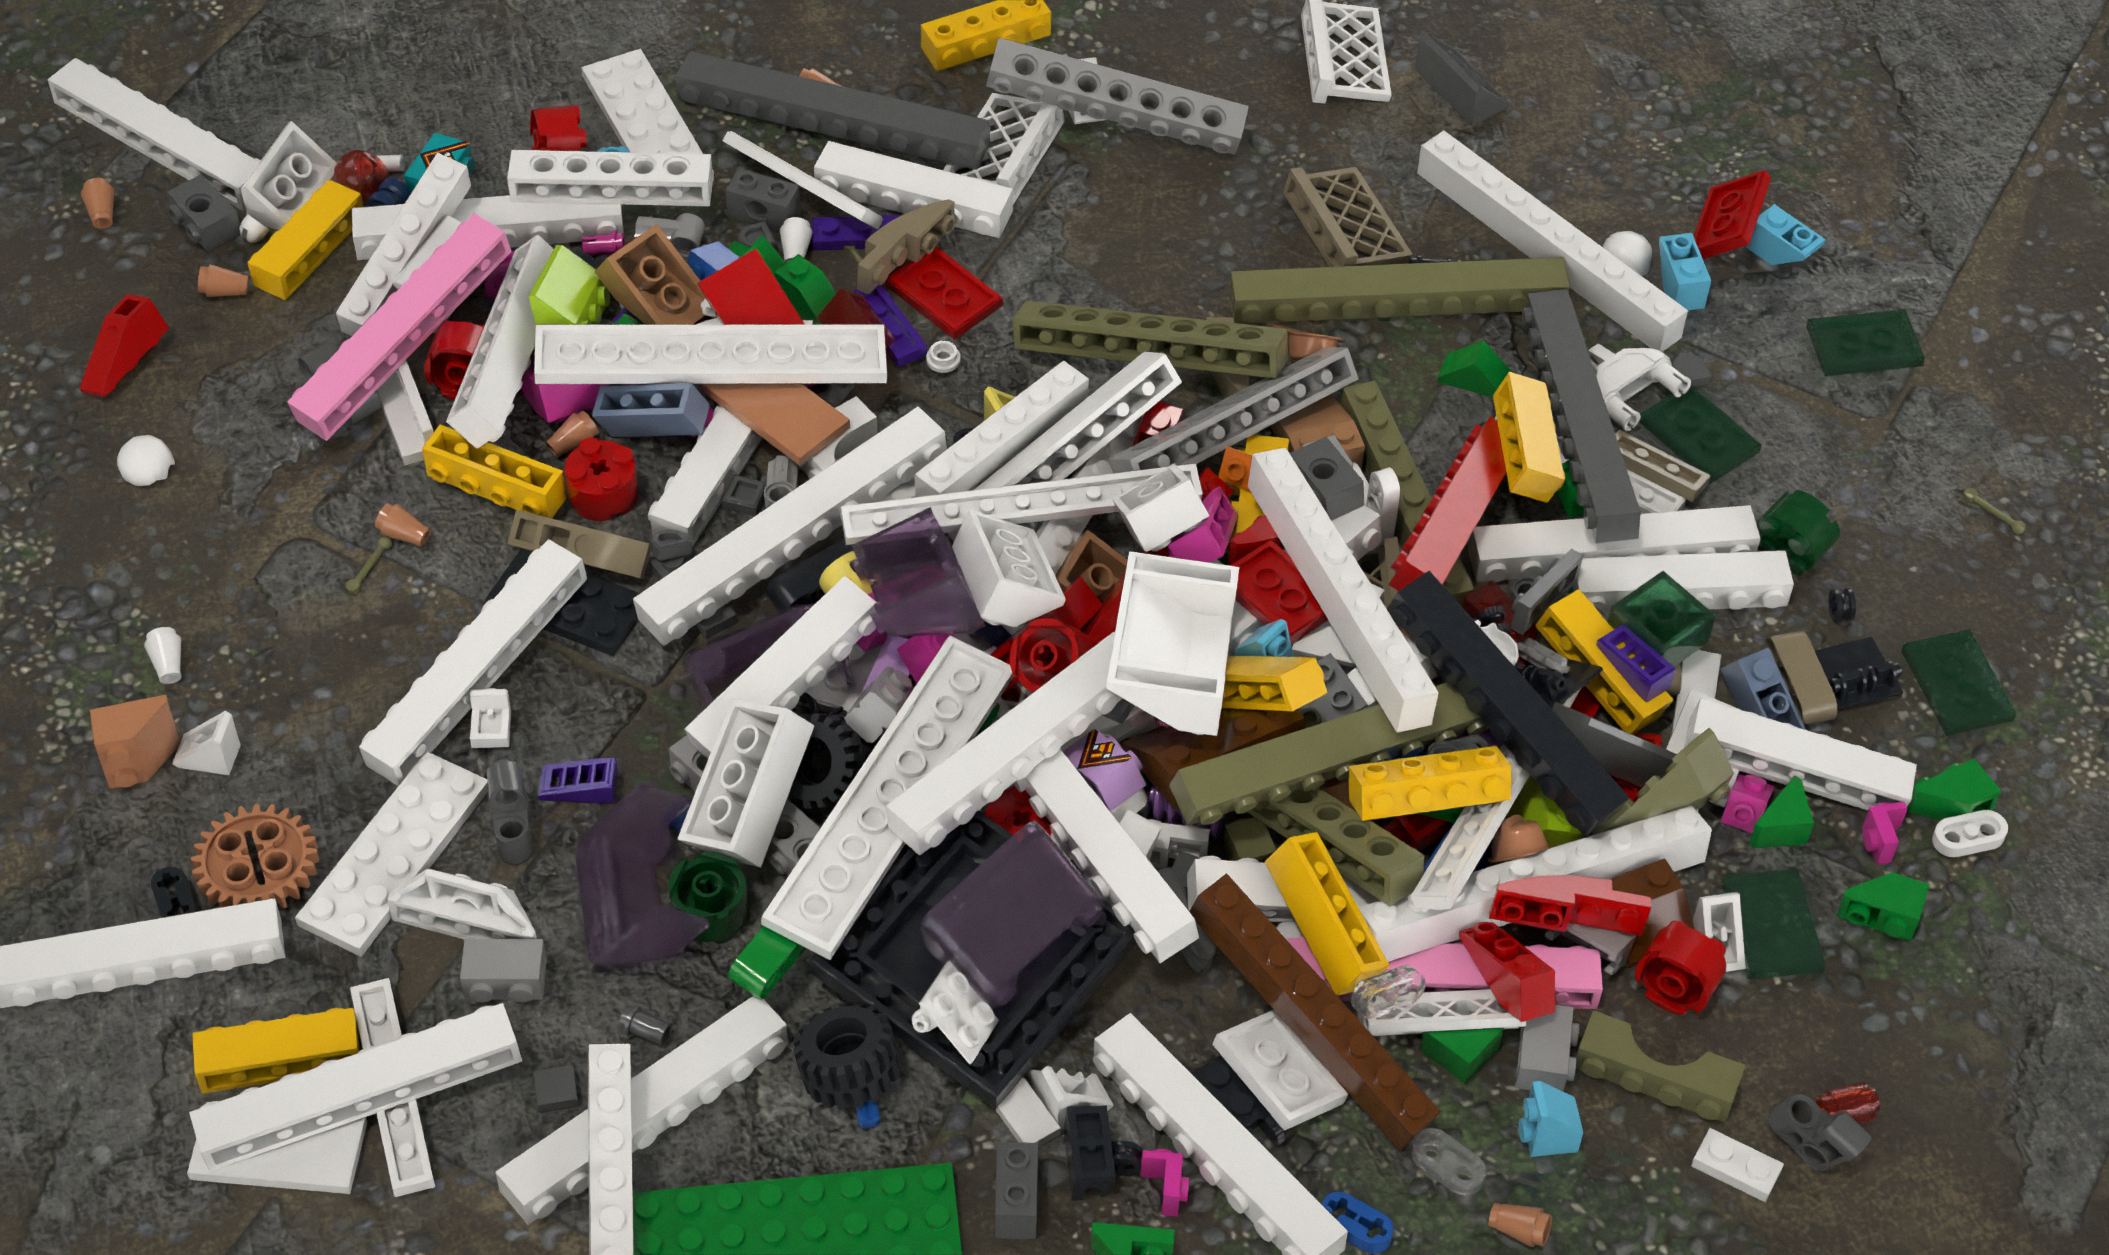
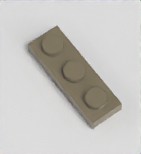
[1615,430,1711,502]

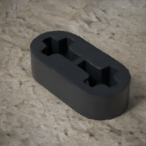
[151,867,198,918]

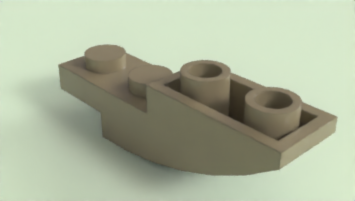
[857,199,956,295]
[507,510,652,579]

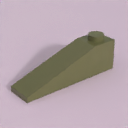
[1590,728,1734,836]

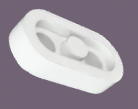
[1932,810,2008,857]

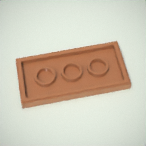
[702,383,850,466]

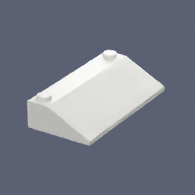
[1106,551,1239,736]

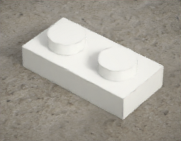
[1691,1128,1784,1202]

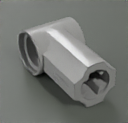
[635,213,705,258]
[764,456,799,509]

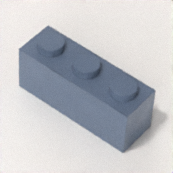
[592,383,710,437]

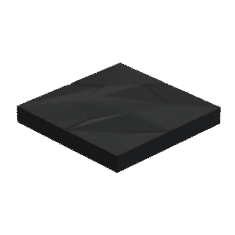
[809,811,1137,1110]

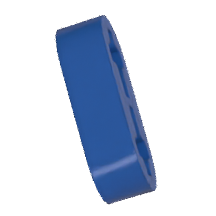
[1321,1192,1394,1254]

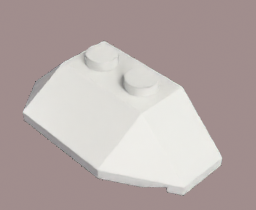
[387,869,537,939]

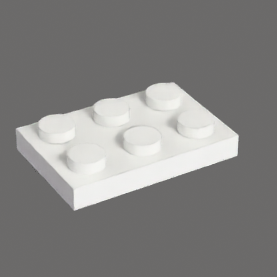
[1212,1010,1348,1131]

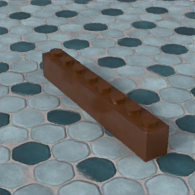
[1189,873,1441,1151]

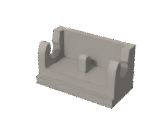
[1544,923,1636,975]

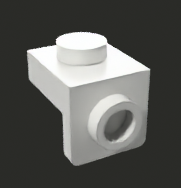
[470,688,511,748]

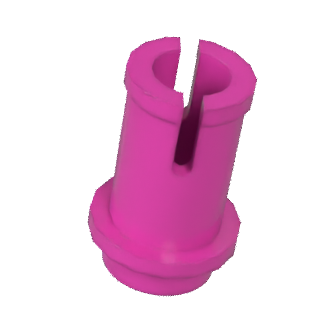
[582,231,625,256]

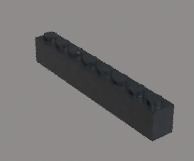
[1387,570,1630,837]

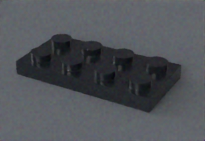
[486,548,640,657]

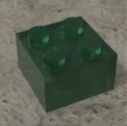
[1608,571,1716,667]

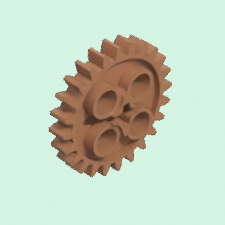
[191,803,319,908]

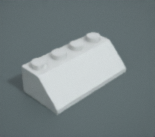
[952,510,1066,627]
[678,698,814,868]

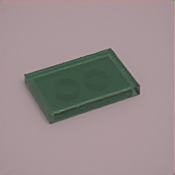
[1806,309,1925,376]
[1639,384,1762,484]
[1901,629,2016,736]
[1721,869,1826,979]

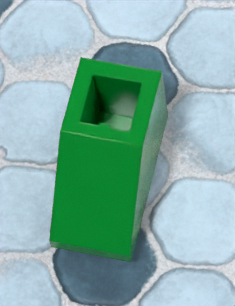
[1907,758,2001,821]
[1836,872,1930,941]

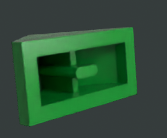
[1437,340,1512,398]
[1748,776,1814,848]
[1420,1027,1504,1084]

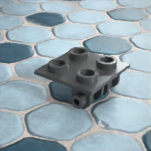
[1297,653,1368,728]

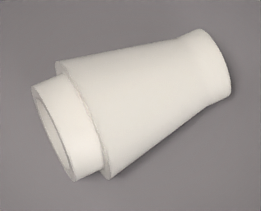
[780,217,813,263]
[144,627,181,684]

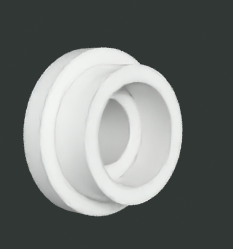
[926,341,960,373]

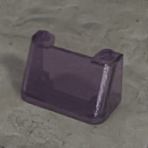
[851,507,986,637]
[921,821,1105,1009]

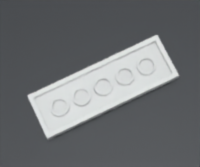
[581,49,714,181]
[295,751,489,957]

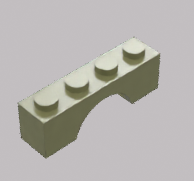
[1576,1010,1745,1123]

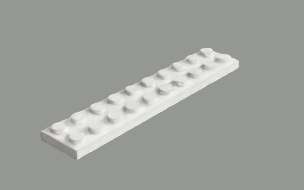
[534,325,887,384]
[761,635,1014,960]

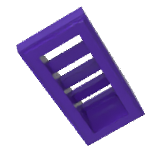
[1596,624,1676,702]
[538,758,618,803]

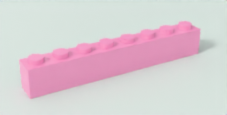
[287,213,512,441]
[1288,936,1603,1009]

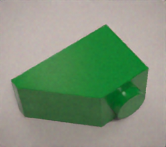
[774,254,847,325]

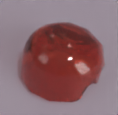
[334,150,387,201]

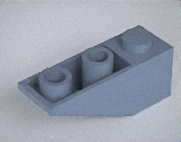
[1720,647,1806,730]

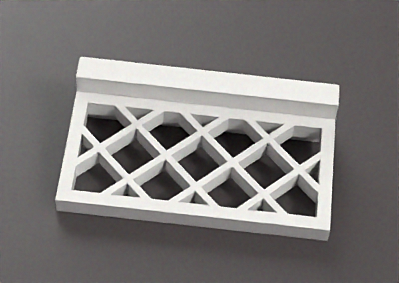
[1301,0,1391,104]
[943,93,1065,204]

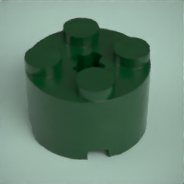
[1756,490,1840,576]
[668,852,749,944]

